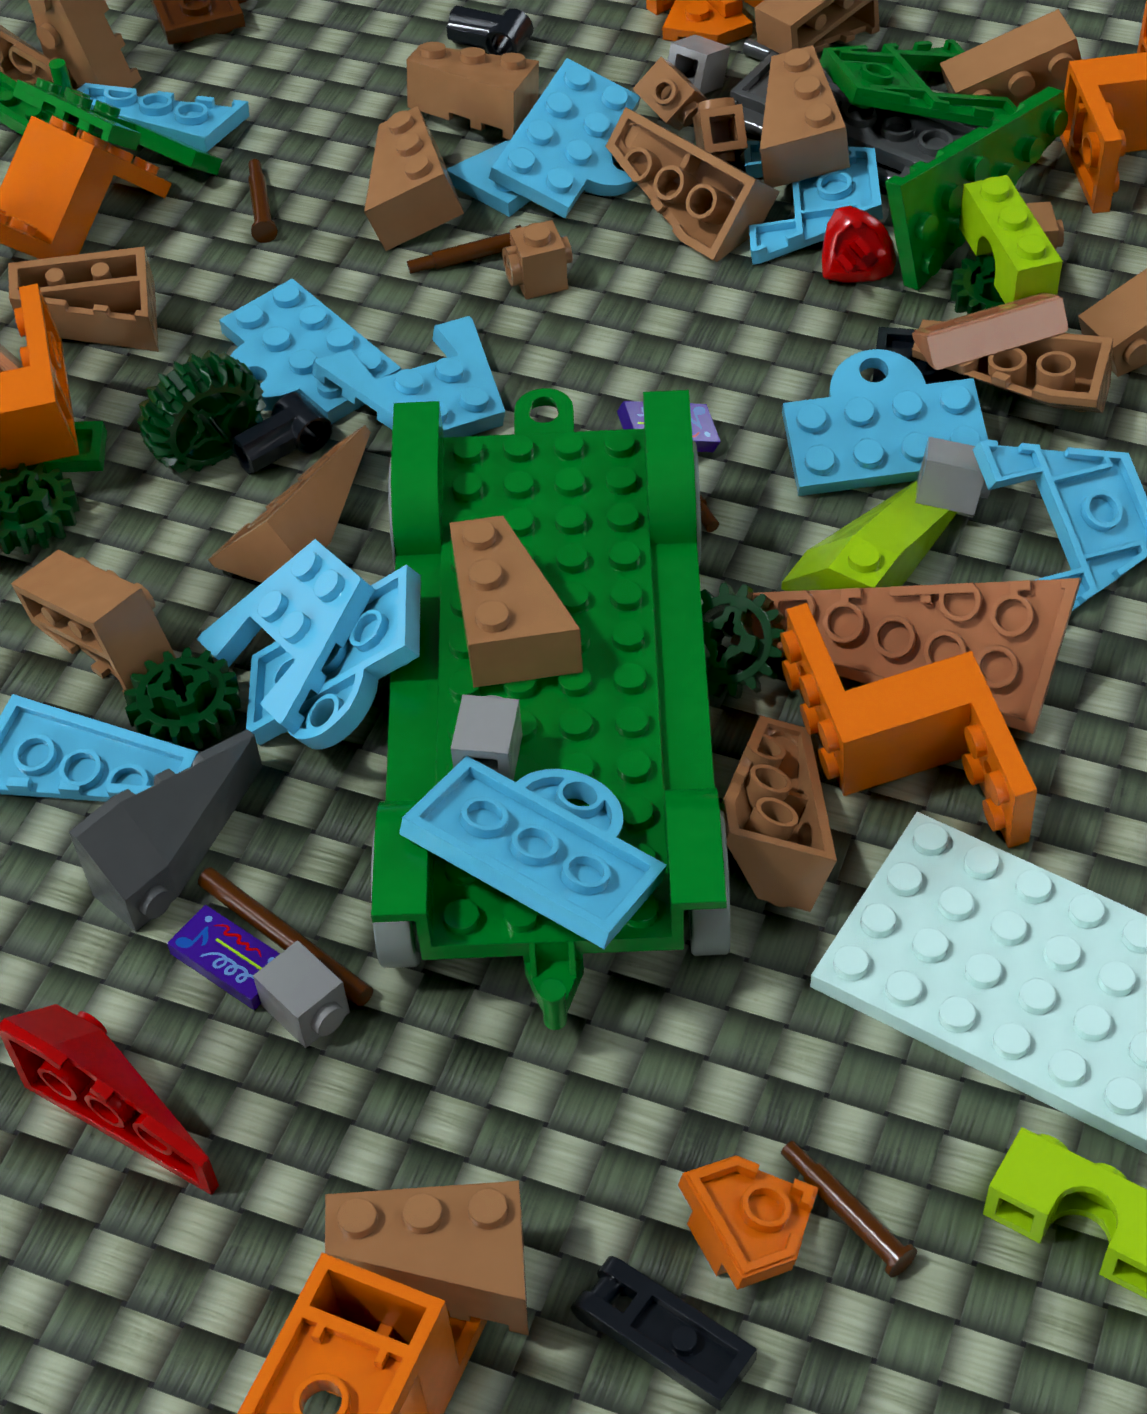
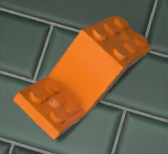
[1060,0,1147,213]
[0,115,172,259]
[0,283,79,470]
[780,603,1037,848]
[237,1252,488,1414]

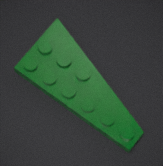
[885,86,1068,291]

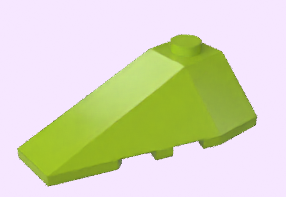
[781,480,957,591]

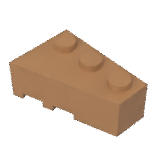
[28,0,142,90]
[754,0,880,54]
[8,246,159,352]
[449,515,583,688]
[11,549,176,695]

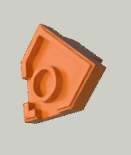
[662,0,753,45]
[678,1155,819,1290]

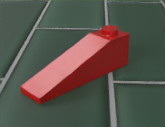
[0,1004,219,1195]

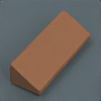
[912,292,1068,370]

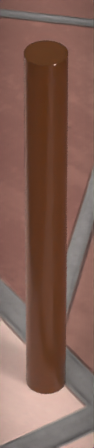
[198,867,373,1007]

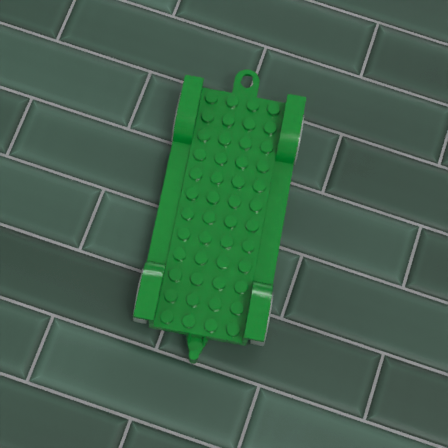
[371,388,731,1030]

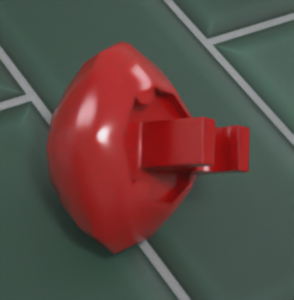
[822,206,897,282]

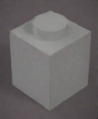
[668,34,731,94]
[915,437,991,515]
[451,694,523,780]
[253,940,350,1048]

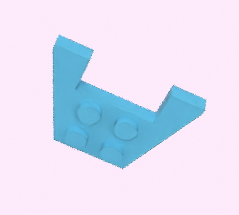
[744,141,883,265]
[312,316,505,437]
[972,440,1147,611]
[197,539,375,734]

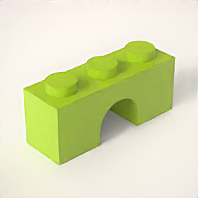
[959,175,1063,303]
[983,1127,1147,1299]

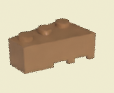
[940,9,1082,108]
[407,42,539,140]
[760,45,850,188]
[364,106,464,251]
[1078,268,1147,377]
[325,1181,529,1336]

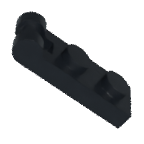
[571,1256,757,1411]

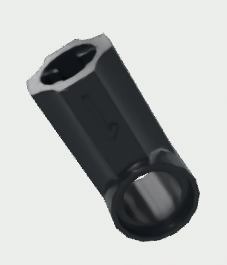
[446,5,534,55]
[230,392,332,475]

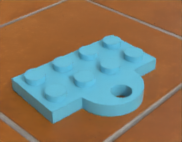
[489,58,641,218]
[219,279,401,424]
[782,349,988,496]
[246,564,421,750]
[399,756,667,949]

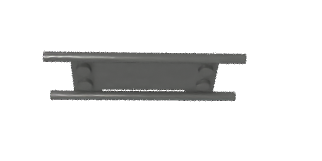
[730,38,987,188]

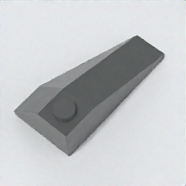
[69,729,262,932]

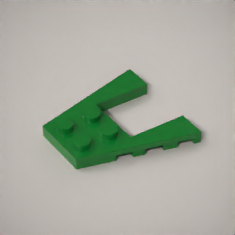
[820,39,1017,128]
[12,77,223,175]

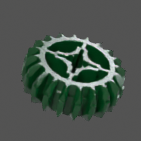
[137,350,266,474]

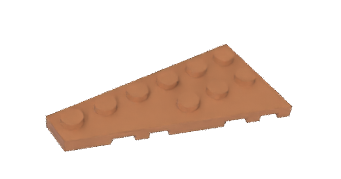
[730,578,1082,734]

